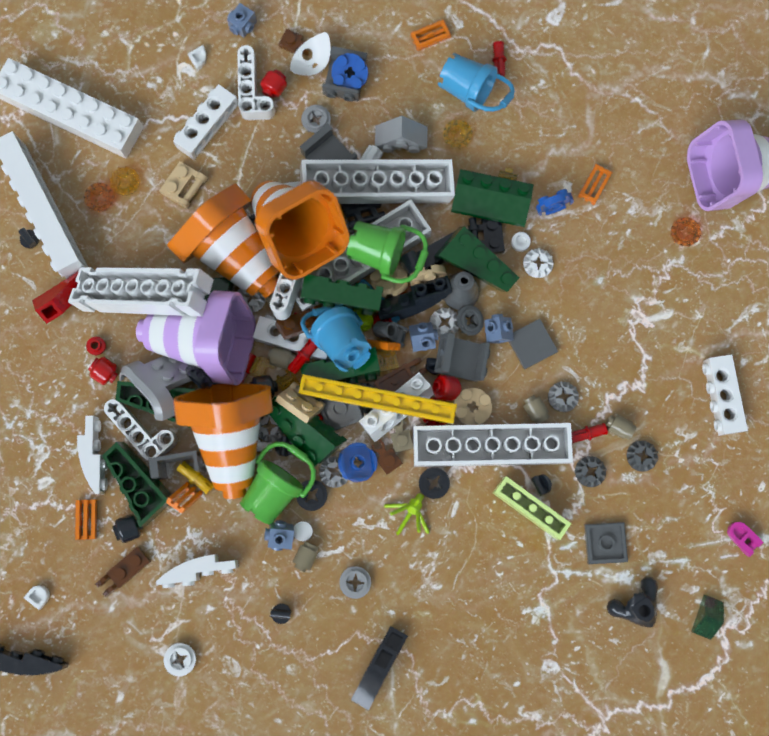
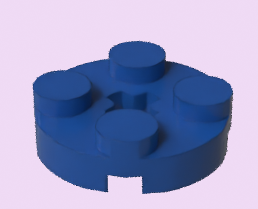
[331,53,369,90]
[536,189,574,216]
[338,443,377,482]

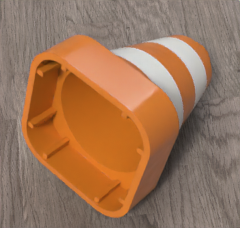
[250,180,349,279]
[167,183,279,299]
[173,383,273,499]

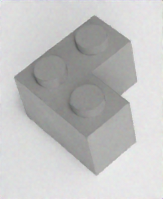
[375,116,428,153]

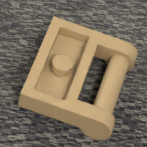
[159,161,208,209]
[275,382,325,424]

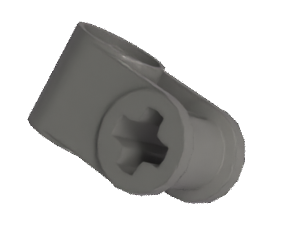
[373,321,409,348]

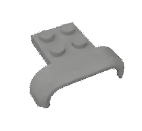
[119,356,192,421]

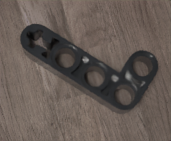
[400,231,455,277]

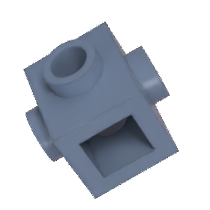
[227,3,257,38]
[484,314,514,344]
[409,322,438,352]
[264,520,294,551]

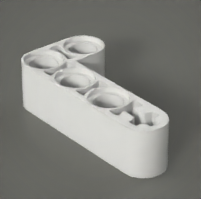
[237,45,276,120]
[270,273,303,320]
[104,399,178,460]

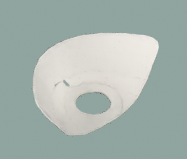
[290,32,330,75]

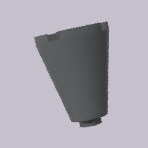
[443,272,480,310]

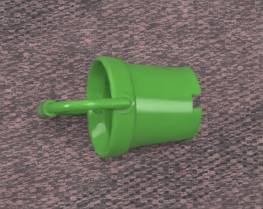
[347,221,428,284]
[240,442,316,525]

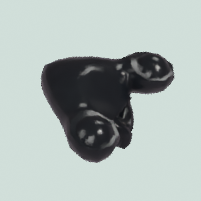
[607,577,658,628]

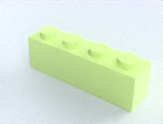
[493,476,572,540]

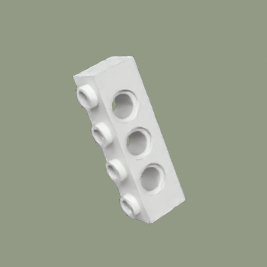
[173,84,238,160]
[253,315,329,361]
[702,355,748,436]
[359,373,434,442]

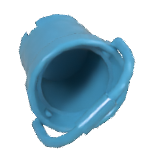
[438,53,515,112]
[300,306,371,372]

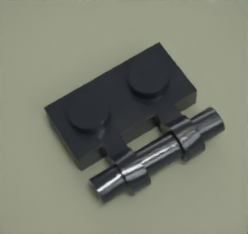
[340,204,386,229]
[468,217,505,254]

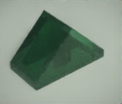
[691,595,724,640]

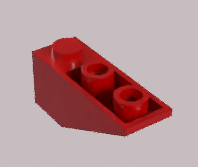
[32,271,79,324]

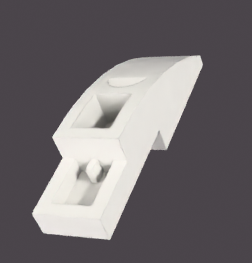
[77,416,108,495]
[156,554,239,588]

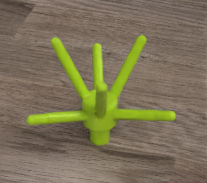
[384,493,429,535]

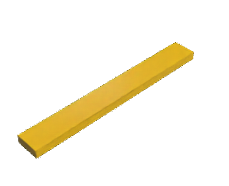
[298,374,457,424]

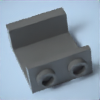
[322,46,368,102]
[299,123,357,160]
[434,333,490,382]
[148,451,206,480]

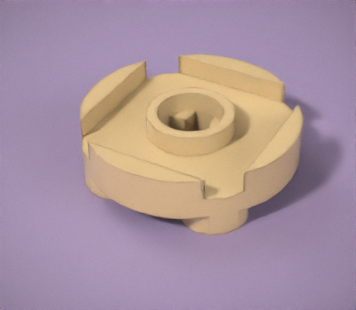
[370,265,408,297]
[410,265,448,286]
[454,388,492,425]

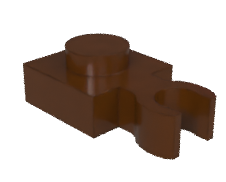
[279,29,309,56]
[372,440,403,475]

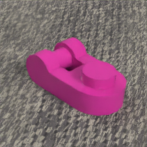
[727,522,763,557]

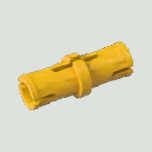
[176,461,213,495]

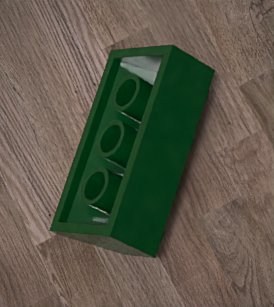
[451,169,534,227]

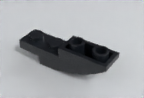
[378,276,452,321]
[351,626,408,711]
[0,645,69,676]

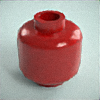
[260,69,287,98]
[88,357,118,385]
[432,375,462,401]

